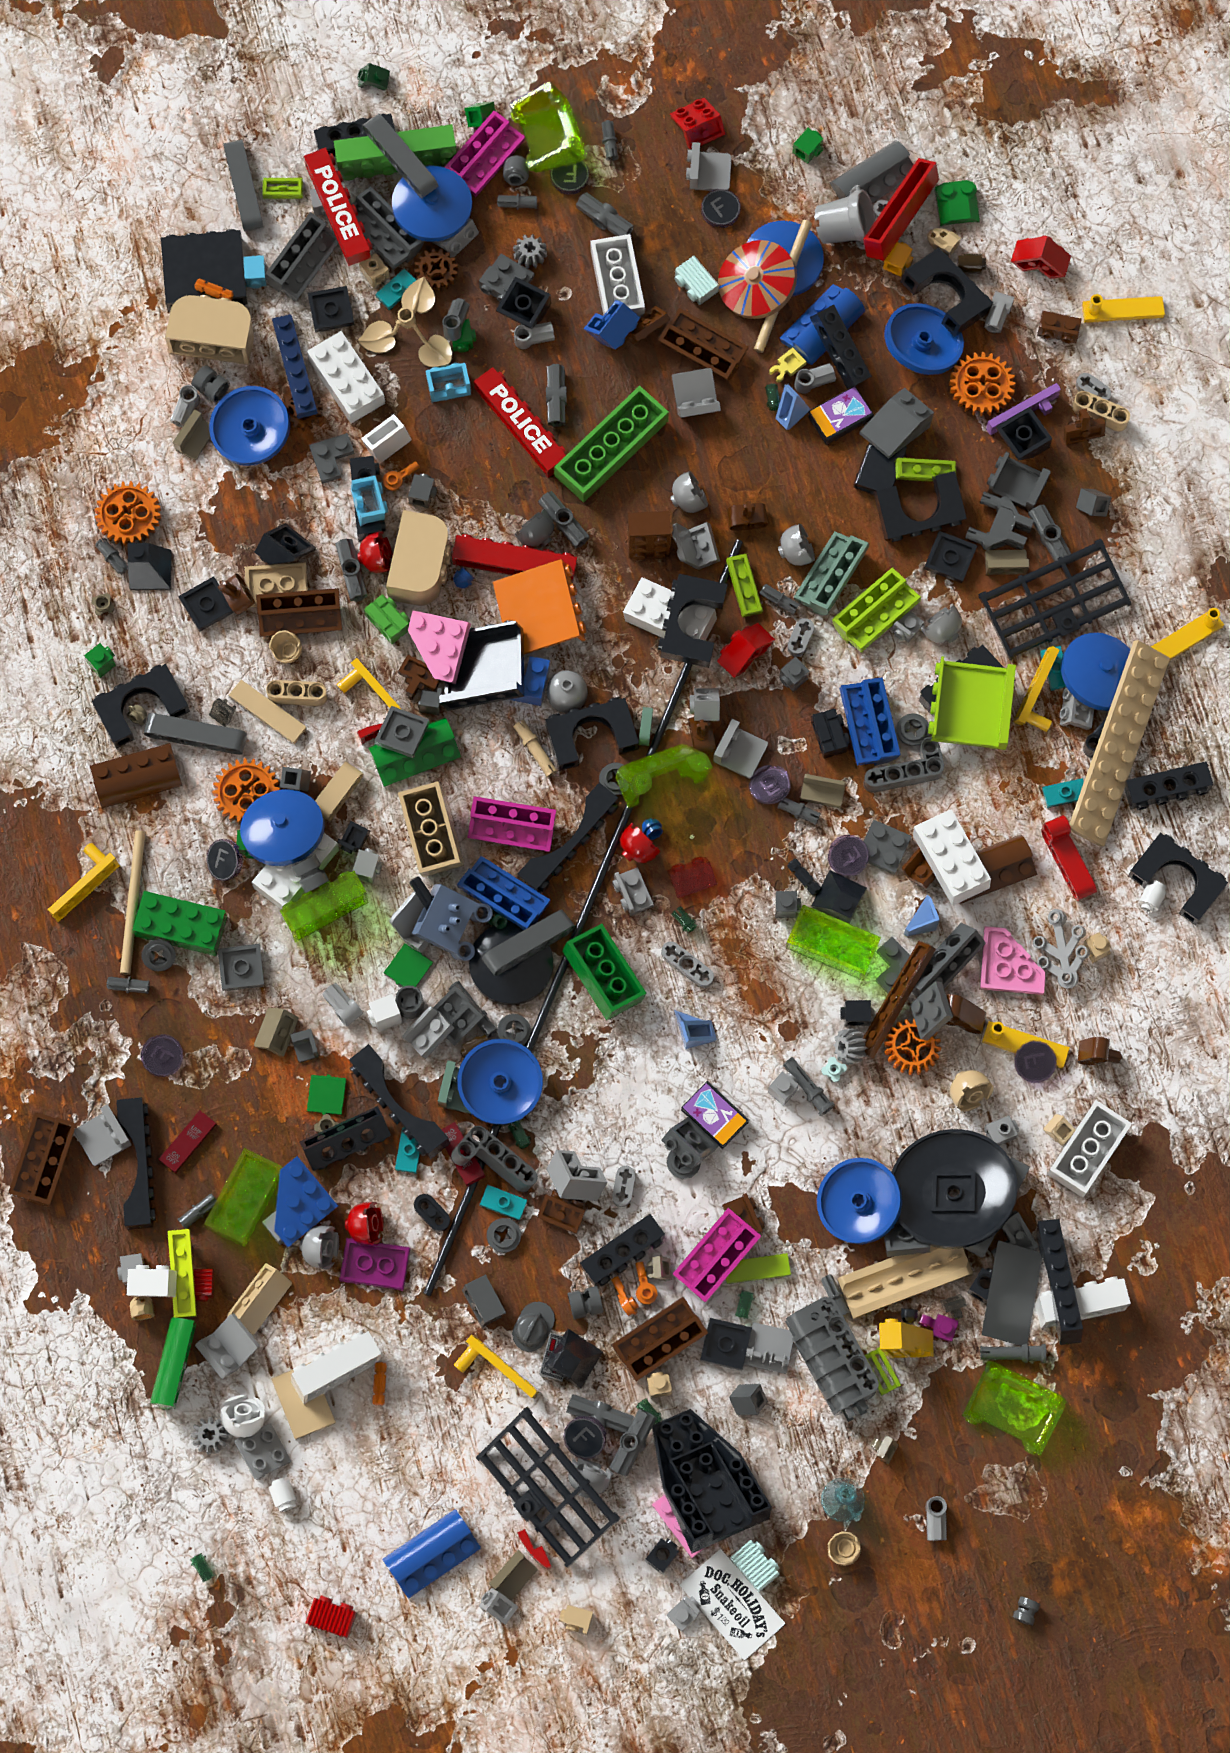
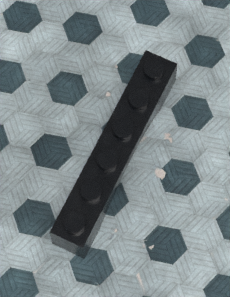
[517,782,619,892]
[349,1044,450,1160]
[116,1097,156,1230]
[1036,1219,1083,1345]

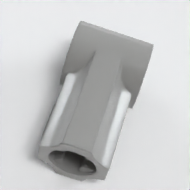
[984,291,1015,333]
[514,322,555,349]
[794,363,836,394]
[170,385,200,428]
[322,983,363,1027]
[925,1496,947,1541]

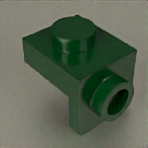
[357,63,390,91]

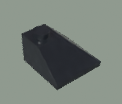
[496,277,552,329]
[995,407,1053,461]
[254,523,316,565]
[128,543,172,590]
[811,870,867,925]
[545,1328,603,1389]

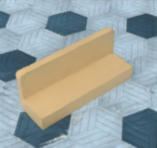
[227,1263,292,1335]

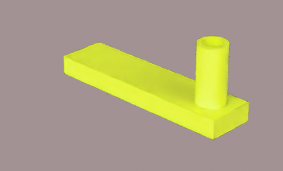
[168,1229,197,1318]

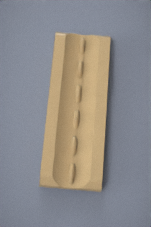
[837,1246,973,1319]

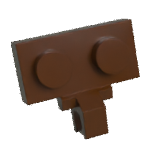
[1064,408,1106,445]
[398,655,441,699]

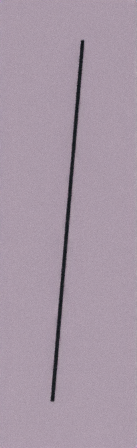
[423,539,743,1297]

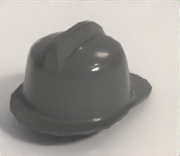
[512,1302,555,1352]

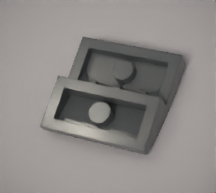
[433,984,484,1046]

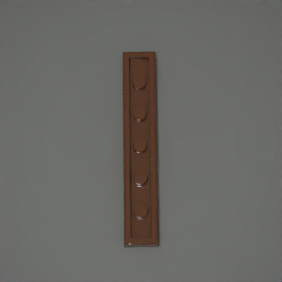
[863,941,936,1059]

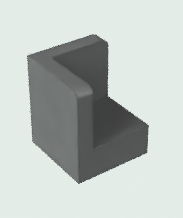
[1076,488,1112,516]
[418,688,443,715]
[290,1029,319,1062]
[729,1384,768,1415]

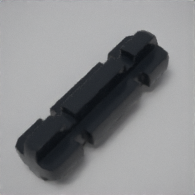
[787,859,821,895]

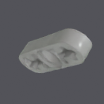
[661,942,714,988]

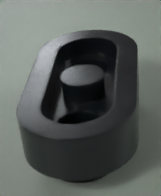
[414,1194,450,1232]

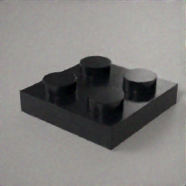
[307,286,355,333]
[924,531,977,584]
[178,576,234,632]
[700,1318,752,1371]

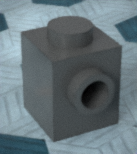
[408,474,438,508]
[779,657,810,692]
[280,767,311,792]
[775,891,801,918]

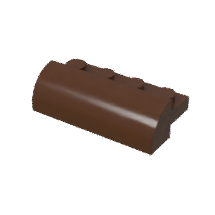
[658,308,749,381]
[256,588,343,637]
[90,743,183,809]
[959,834,1038,904]
[8,1112,76,1206]
[611,1297,708,1381]

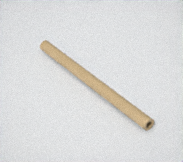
[754,220,812,353]
[120,831,145,975]

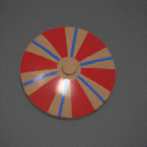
[718,240,797,319]

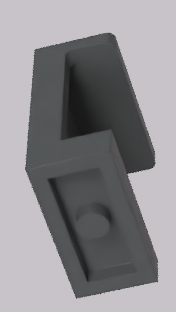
[987,452,1051,511]

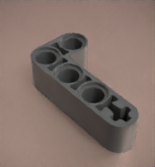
[863,737,944,793]
[451,1126,538,1192]

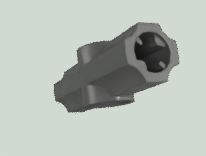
[576,192,634,236]
[546,364,566,427]
[538,491,590,548]
[1028,505,1071,562]
[335,538,368,602]
[566,1394,634,1433]
[610,1409,657,1477]

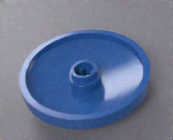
[392,166,472,242]
[747,221,824,297]
[884,303,964,375]
[209,386,290,466]
[1061,633,1130,711]
[240,789,325,866]
[457,1039,543,1125]
[817,1158,902,1244]

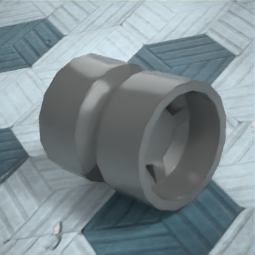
[191,365,230,403]
[291,854,329,893]
[395,985,424,1019]
[567,1286,604,1320]

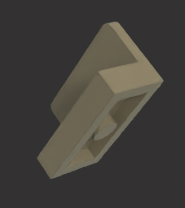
[173,409,211,460]
[985,550,1029,575]
[800,774,846,809]
[254,1008,299,1056]
[489,1550,538,1601]

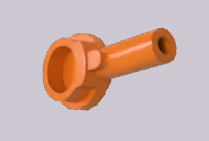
[383,461,420,491]
[635,1261,657,1305]
[611,1276,639,1316]

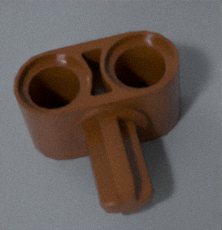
[727,501,768,531]
[218,573,255,616]
[688,717,716,756]
[1077,1037,1123,1065]

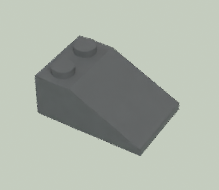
[860,388,934,458]

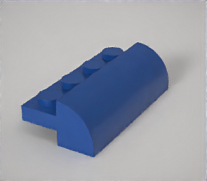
[780,284,865,365]
[839,677,901,766]
[457,856,550,930]
[382,1509,481,1599]

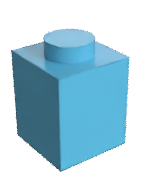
[244,255,267,289]

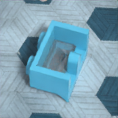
[426,363,471,402]
[350,476,388,526]

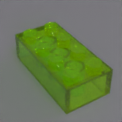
[279,871,369,942]
[786,905,881,981]
[204,1148,283,1247]

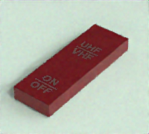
[159,1110,217,1174]
[441,1122,486,1187]

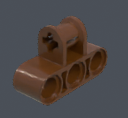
[946,994,986,1034]

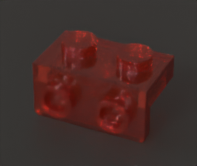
[667,856,717,898]

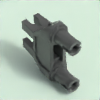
[965,491,1034,550]

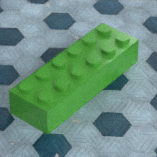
[334,124,456,181]
[554,385,669,503]

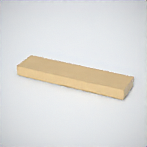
[229,680,307,744]

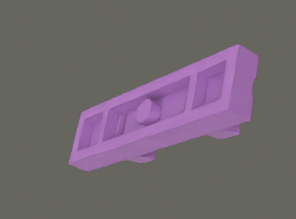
[986,383,1061,436]

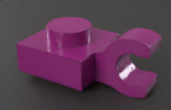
[918,1314,959,1342]

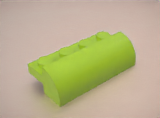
[832,568,921,653]

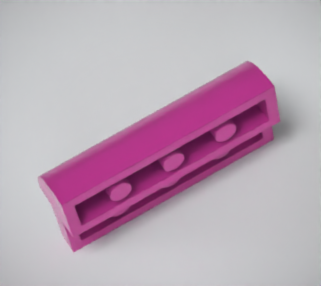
[444,111,525,197]
[467,796,557,852]
[673,1208,761,1303]

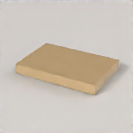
[245,562,308,607]
[271,1362,336,1440]

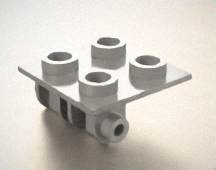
[744,1322,793,1374]
[234,1424,291,1480]

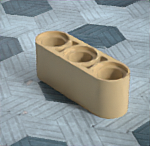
[1072,391,1130,432]
[266,680,327,706]
[315,761,364,821]

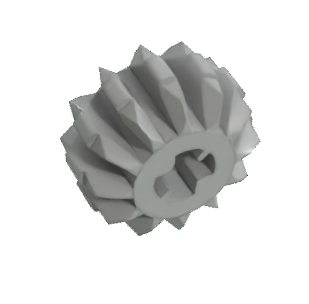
[513,234,547,269]
[833,1028,867,1065]
[191,1417,229,1455]

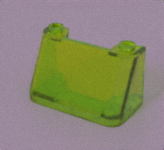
[510,81,587,173]
[616,744,713,809]
[962,1361,1066,1455]

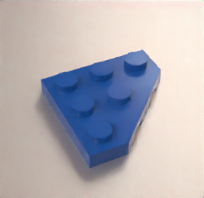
[274,1156,338,1248]

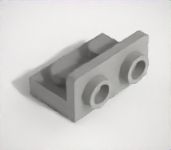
[432,219,479,258]
[1060,687,1094,730]
[612,867,654,916]
[402,1006,454,1059]

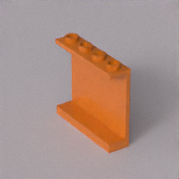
[493,559,587,655]

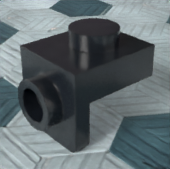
[337,821,371,854]

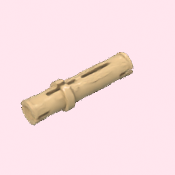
[513,720,558,778]

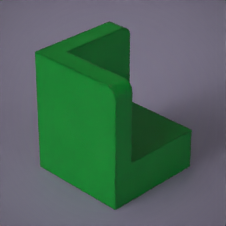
[464,101,496,127]

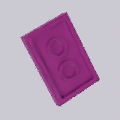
[339,1238,411,1291]

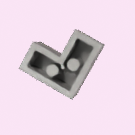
[546,1150,607,1201]

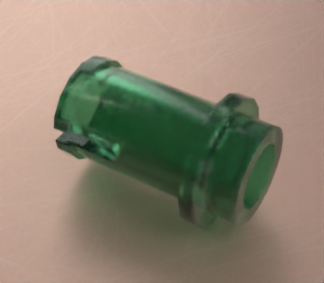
[765,383,780,411]
[671,906,697,933]
[487,910,507,929]
[508,1121,531,1149]
[735,1290,755,1319]
[636,1398,662,1424]
[190,1553,215,1583]

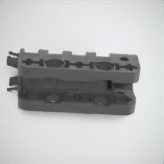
[785,1297,879,1422]

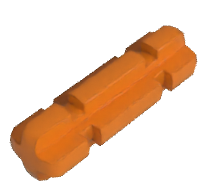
[195,279,234,300]
[372,1362,387,1405]

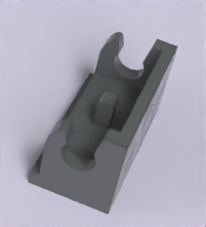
[462,1275,506,1328]

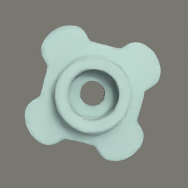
[821,1057,847,1082]

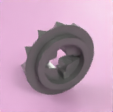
[897,713,929,746]
[599,763,632,795]
[142,939,176,971]
[497,1014,531,1045]
[667,1151,701,1179]
[487,1218,521,1253]

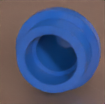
[453,567,474,589]
[642,818,663,840]

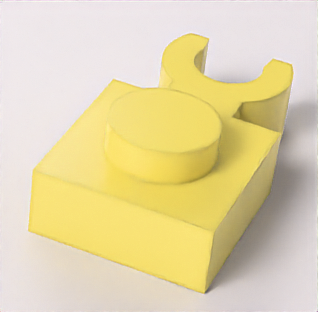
[769,348,806,383]

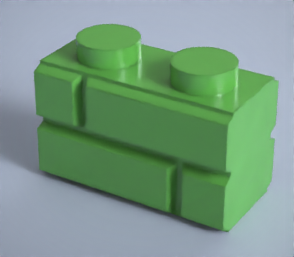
[364,595,410,644]

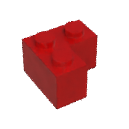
[1011,235,1071,279]
[717,623,775,678]

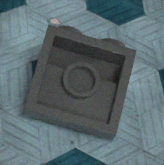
[479,254,535,302]
[661,1117,719,1169]

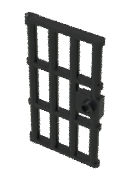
[978,538,1132,661]
[476,1407,621,1568]

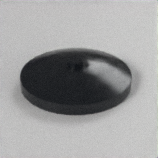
[469,922,553,1005]

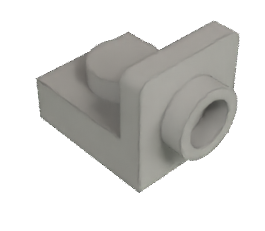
[892,611,924,643]
[479,1588,518,1625]
[666,1596,701,1632]

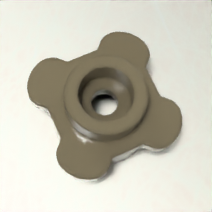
[91,593,115,616]
[127,705,148,726]
[314,1114,339,1132]

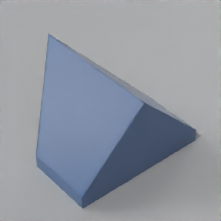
[775,385,811,430]
[904,895,940,937]
[674,1010,717,1049]

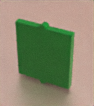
[383,943,433,987]
[307,1074,346,1115]

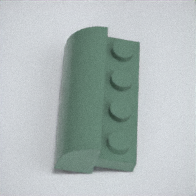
[794,531,869,616]

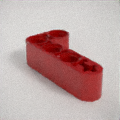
[1041,815,1097,901]

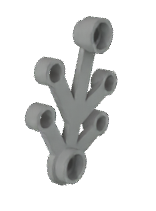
[1033,909,1090,989]

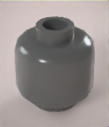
[503,156,529,186]

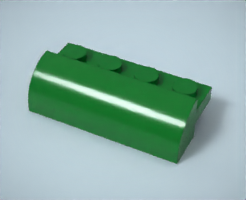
[368,718,461,787]
[150,1318,196,1410]

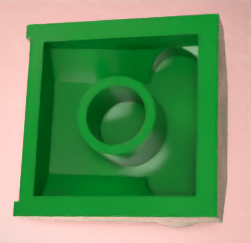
[935,180,980,227]

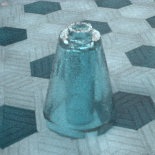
[821,1477,865,1522]

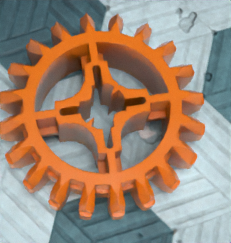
[884,1018,941,1075]

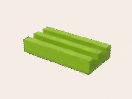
[262,178,303,199]
[865,1347,901,1396]

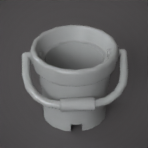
[815,185,876,250]

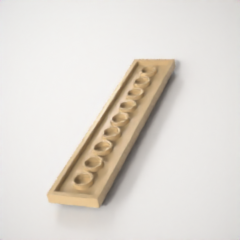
[1069,640,1170,847]

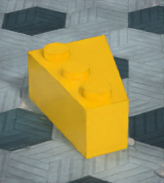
[879,1319,934,1359]

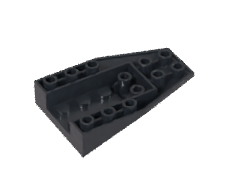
[652,1409,772,1553]

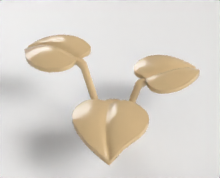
[358,277,452,368]

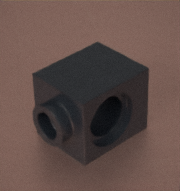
[840,1000,871,1026]
[967,1268,993,1304]
[645,1538,679,1575]

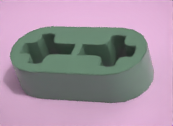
[639,707,653,746]

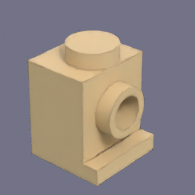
[359,253,390,288]
[1083,932,1111,964]
[646,1372,672,1399]
[558,1604,593,1635]

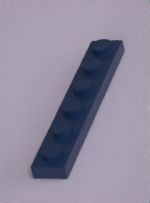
[272,314,318,419]

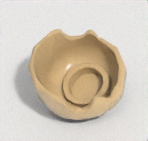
[269,630,302,664]
[828,1531,861,1566]

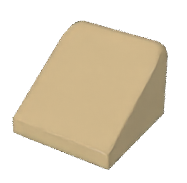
[1043,1114,1076,1146]

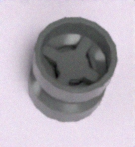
[1012,1596,1040,1626]

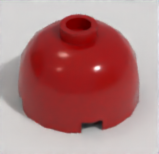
[357,531,393,573]
[620,823,661,863]
[345,1202,384,1245]

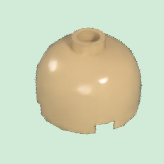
[950,1070,994,1112]

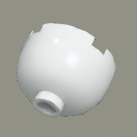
[221,1395,265,1437]

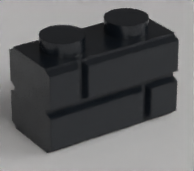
[811,709,850,759]

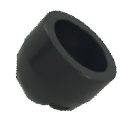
[901,1308,918,1324]

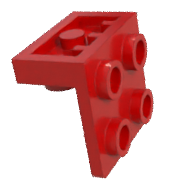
[670,98,726,150]

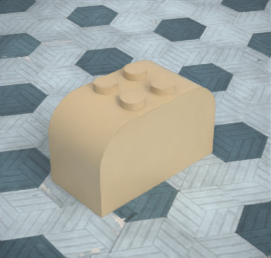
[165,295,254,365]
[386,510,452,606]
[398,781,464,877]

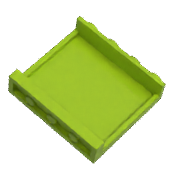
[928,656,1016,750]

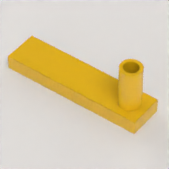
[1082,294,1165,323]
[1151,608,1224,661]
[1013,646,1060,732]
[336,658,401,709]
[48,843,120,922]
[982,1021,1070,1069]
[454,1335,540,1398]

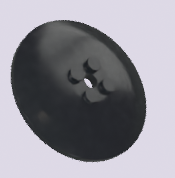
[891,1129,1018,1249]

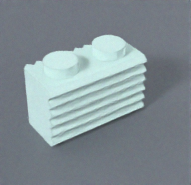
[675,256,719,305]
[730,1540,779,1592]

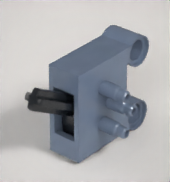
[409,876,492,961]

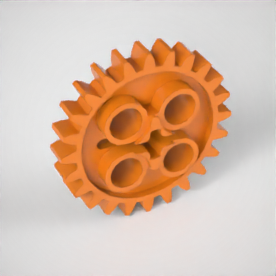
[949,352,1016,416]
[94,481,162,546]
[212,758,280,825]

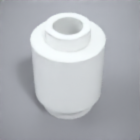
[1139,880,1166,913]
[269,1478,296,1512]

